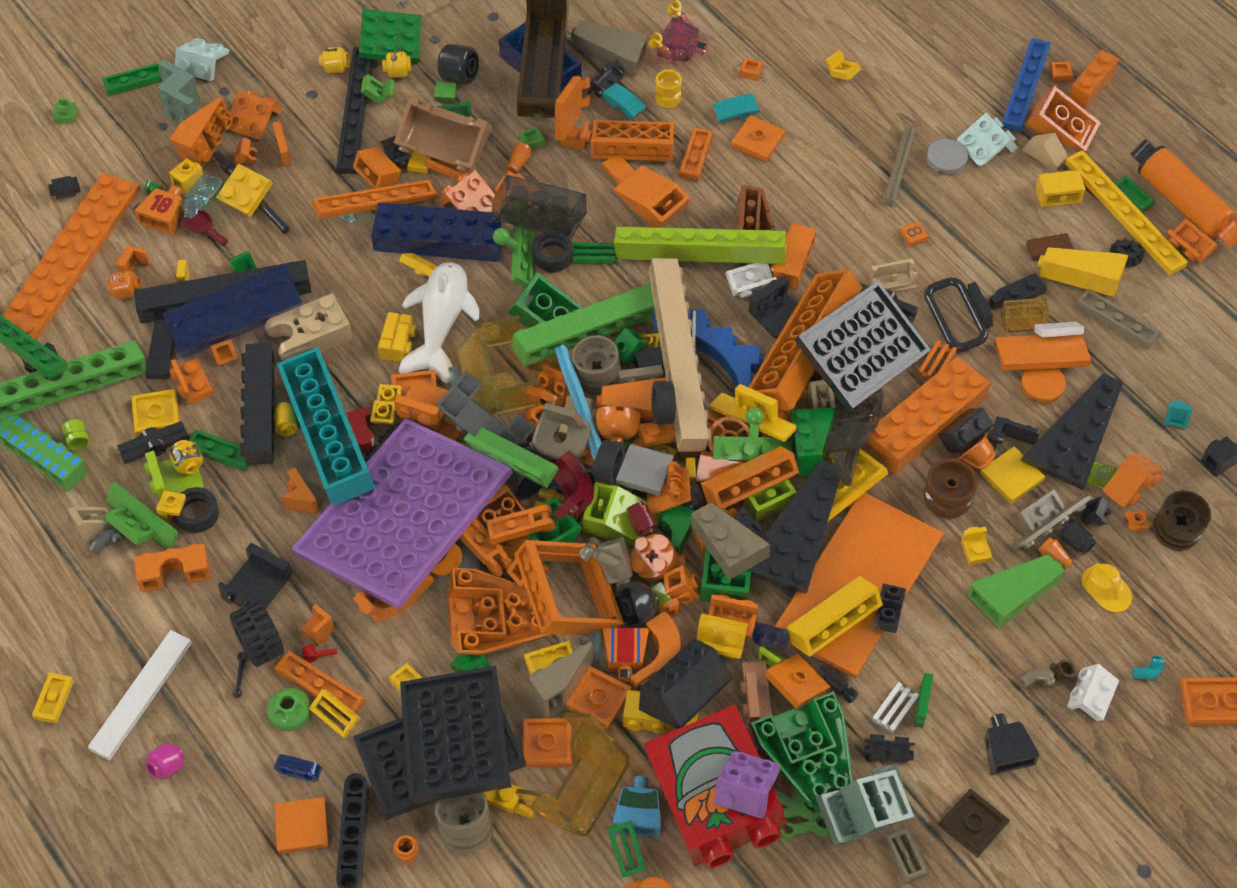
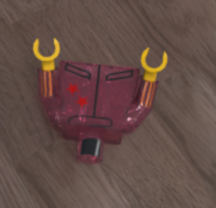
[649,0,707,62]

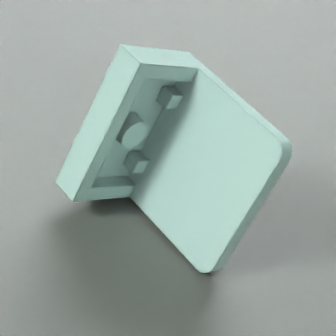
[175,38,229,81]
[957,112,1018,167]

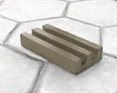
[884,828,929,884]

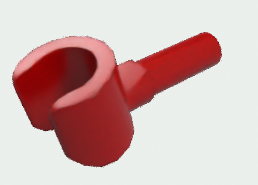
[302,644,337,663]

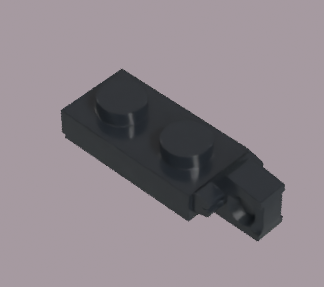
[988,273,1047,310]

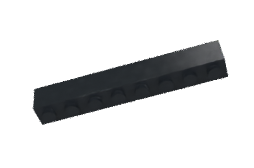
[134,260,312,323]

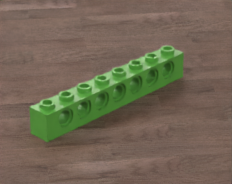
[0,340,146,420]

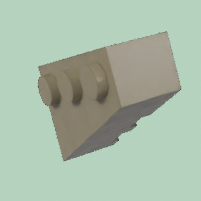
[691,502,770,580]

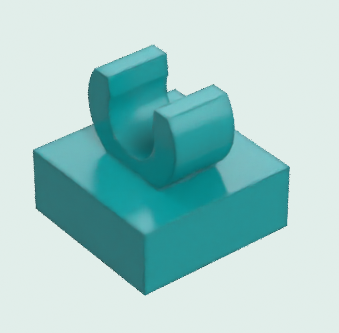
[1164,400,1192,429]

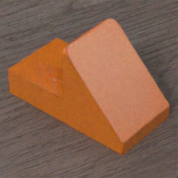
[281,467,319,514]

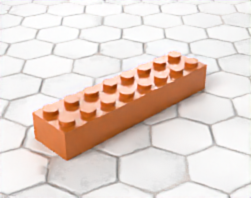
[748,269,862,411]

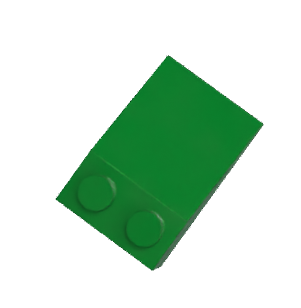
[507,272,584,328]

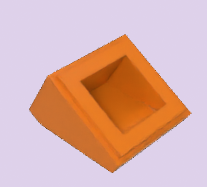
[210,339,239,367]

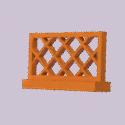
[591,120,674,161]

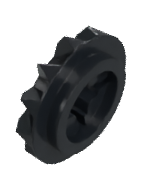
[1110,237,1144,267]

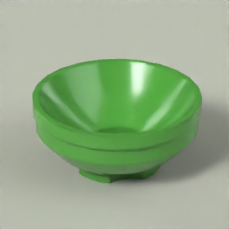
[267,688,312,731]

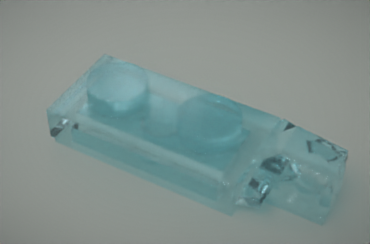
[184,174,223,219]

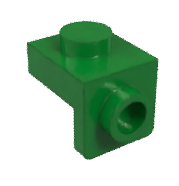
[450,654,490,672]

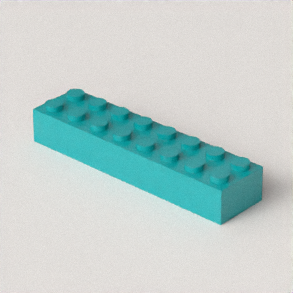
[277,347,376,506]

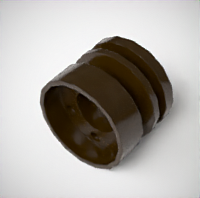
[1153,490,1211,551]

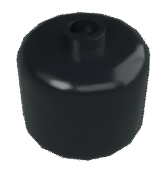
[437,44,479,85]

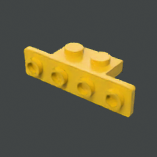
[710,384,796,442]

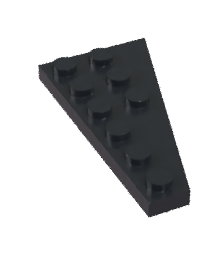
[1020,373,1123,490]
[746,460,843,594]

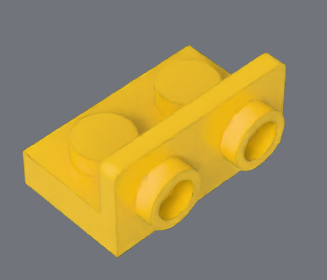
[696,613,748,659]

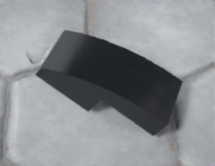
[873,583,906,633]

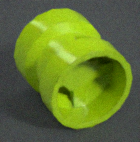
[62,419,90,451]

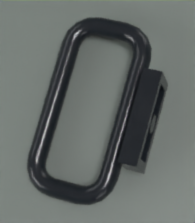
[924,277,993,352]

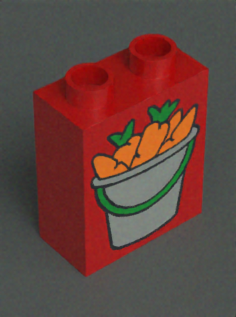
[643,704,787,869]

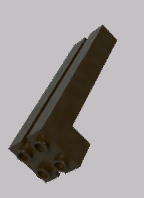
[517,0,569,118]

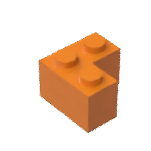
[1102,453,1164,508]

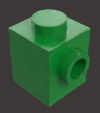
[614,328,649,364]

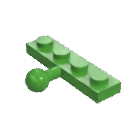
[493,210,535,288]
[713,407,793,460]

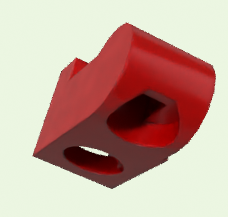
[347,407,375,454]

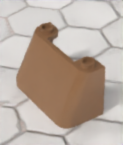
[394,96,492,173]

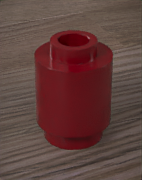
[627,501,657,537]

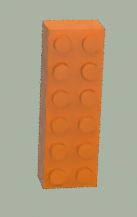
[863,357,991,474]

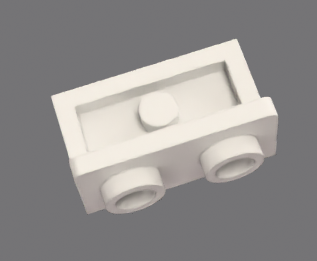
[725,263,777,298]
[1067,664,1119,721]

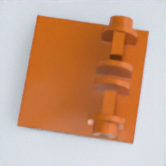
[647,461,691,515]

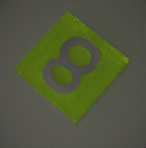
[1087,461,1117,488]

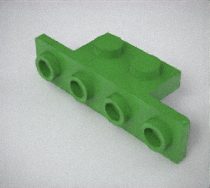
[105,482,178,549]

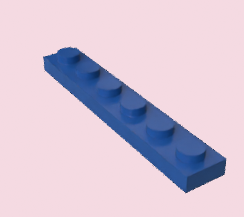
[1002,38,1051,132]

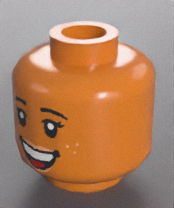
[107,270,142,300]

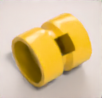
[655,70,682,108]

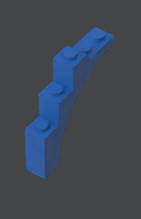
[653,309,763,388]

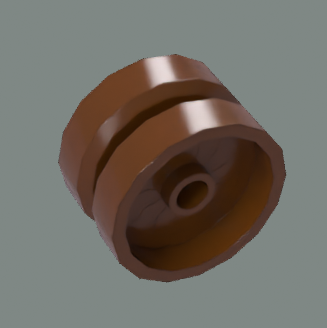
[923,458,978,518]

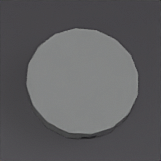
[926,139,968,175]

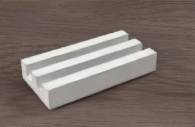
[1034,322,1084,337]
[872,682,919,734]

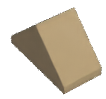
[1022,132,1068,171]
[807,379,838,422]
[68,507,113,543]

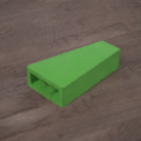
[967,555,1065,628]

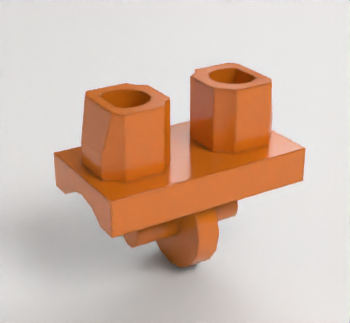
[537,362,580,396]

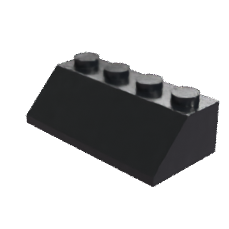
[638,638,732,729]

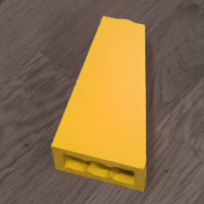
[1037,247,1128,297]

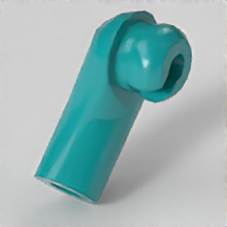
[1132,655,1165,680]

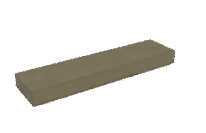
[1075,289,1161,350]

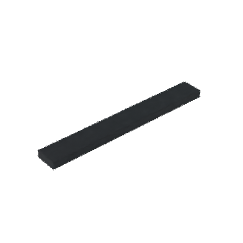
[336,47,373,174]

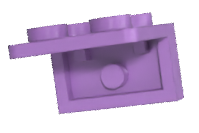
[714,751,780,819]

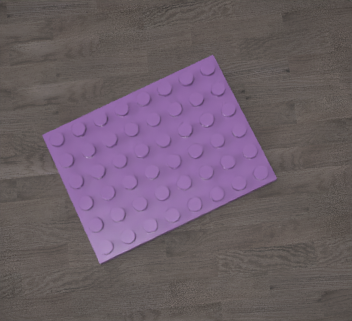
[291,419,513,610]

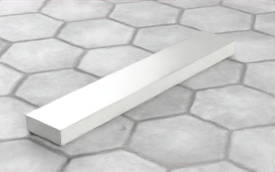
[88,630,192,761]

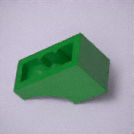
[659,505,695,555]

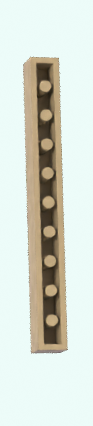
[649,258,711,452]

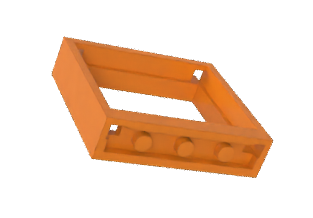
[514,540,624,636]

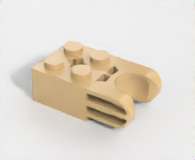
[265,293,353,361]

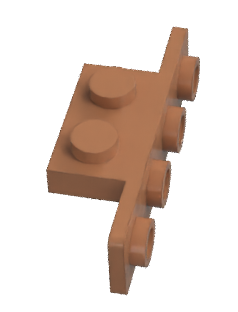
[740,661,772,752]

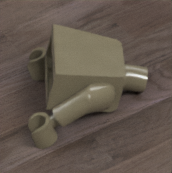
[579,536,634,592]

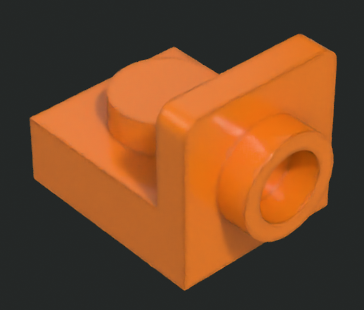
[561,122,592,150]

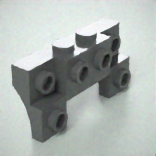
[436,370,536,442]

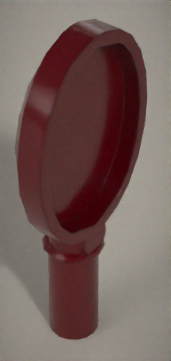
[180,207,228,246]

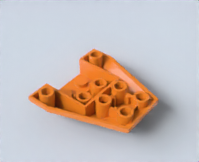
[447,568,550,655]

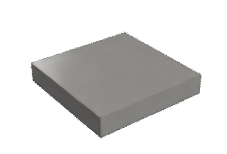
[616,444,674,496]

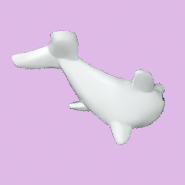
[399,262,479,383]

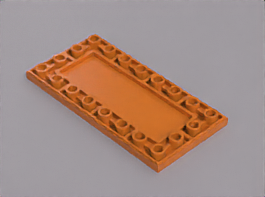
[772,493,944,679]

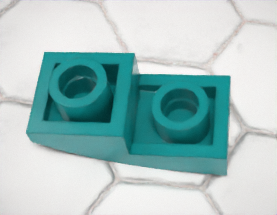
[601,83,646,120]
[713,94,760,124]

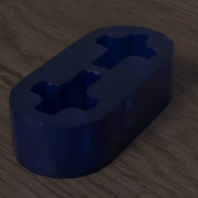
[753,623,790,650]
[274,754,322,782]

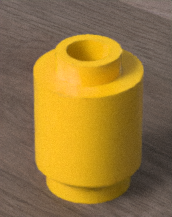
[273,402,297,437]

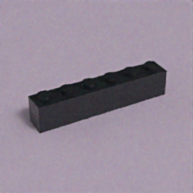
[240,342,275,465]

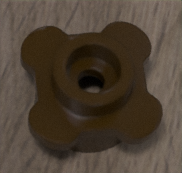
[1050,660,1076,684]

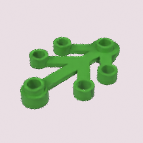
[774,778,830,840]

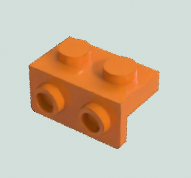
[1167,218,1218,265]
[708,594,758,640]

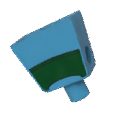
[613,776,661,837]

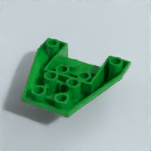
[749,691,853,808]

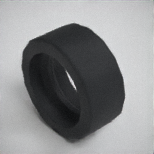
[533,231,573,272]
[651,381,676,424]
[593,440,624,485]
[174,487,219,533]

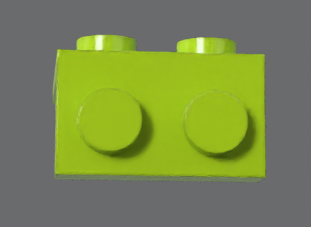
[143,451,205,500]

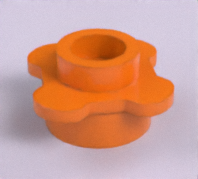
[1124,509,1151,532]

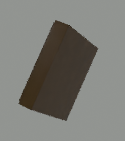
[938,788,1010,858]

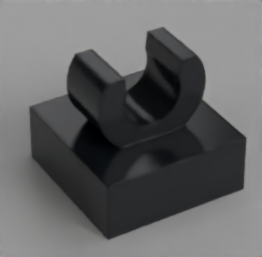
[1081,496,1112,526]

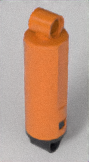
[1130,139,1237,249]

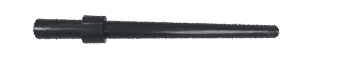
[213,151,289,234]

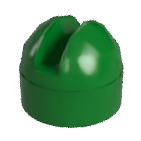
[144,180,163,195]

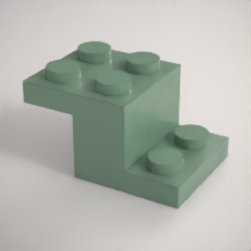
[157,59,201,124]
[816,770,914,846]

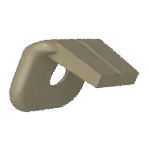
[532,403,591,460]

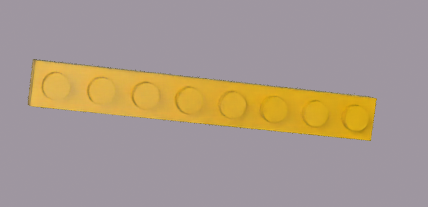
[1065,150,1188,276]

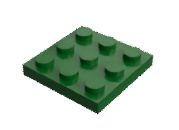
[359,9,421,64]

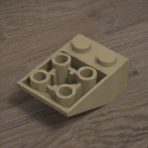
[529,642,593,718]

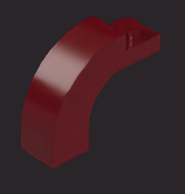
[553,450,594,519]

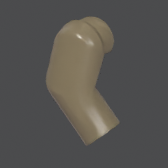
[1018,668,1057,688]

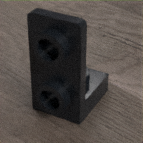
[989,416,1040,452]

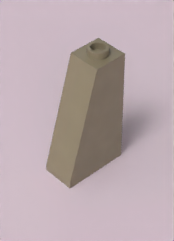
[571,20,648,76]

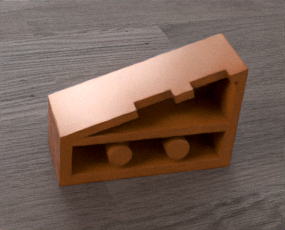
[735,185,775,231]

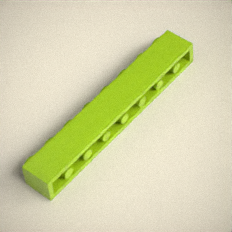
[614,227,787,264]

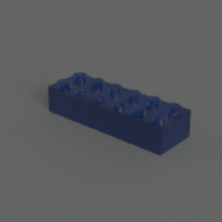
[371,202,505,262]
[162,263,303,359]

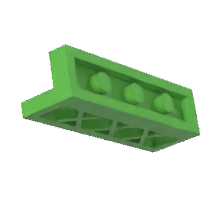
[464,427,559,488]

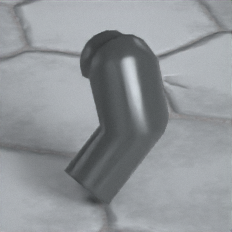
[88,529,123,555]

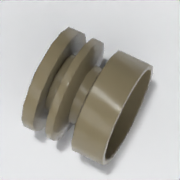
[572,335,621,395]
[435,792,493,854]

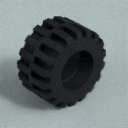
[230,600,284,667]

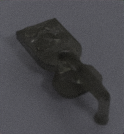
[825,389,884,486]

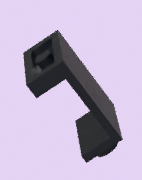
[218,543,292,609]

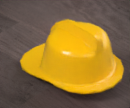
[1081,563,1133,612]

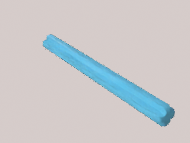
[555,345,601,460]

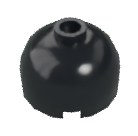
[615,581,659,628]

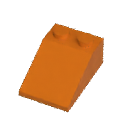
[1026,86,1101,152]

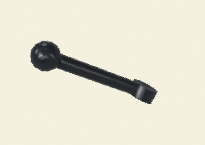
[233,652,247,698]

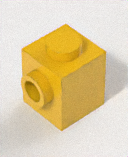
[169,158,205,196]

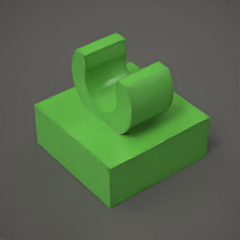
[53,98,77,123]

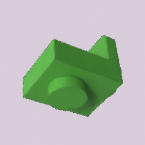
[361,74,394,105]

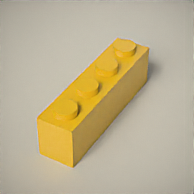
[787,576,883,657]

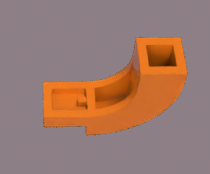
[353,573,435,622]
[630,611,681,692]

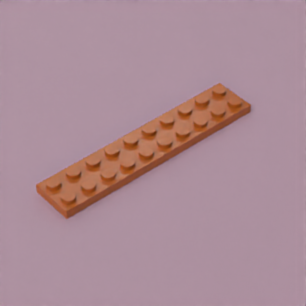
[2,172,140,340]

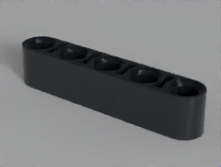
[336,773,369,888]

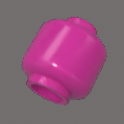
[145,743,184,780]

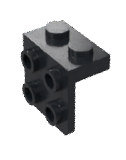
[748,276,798,339]

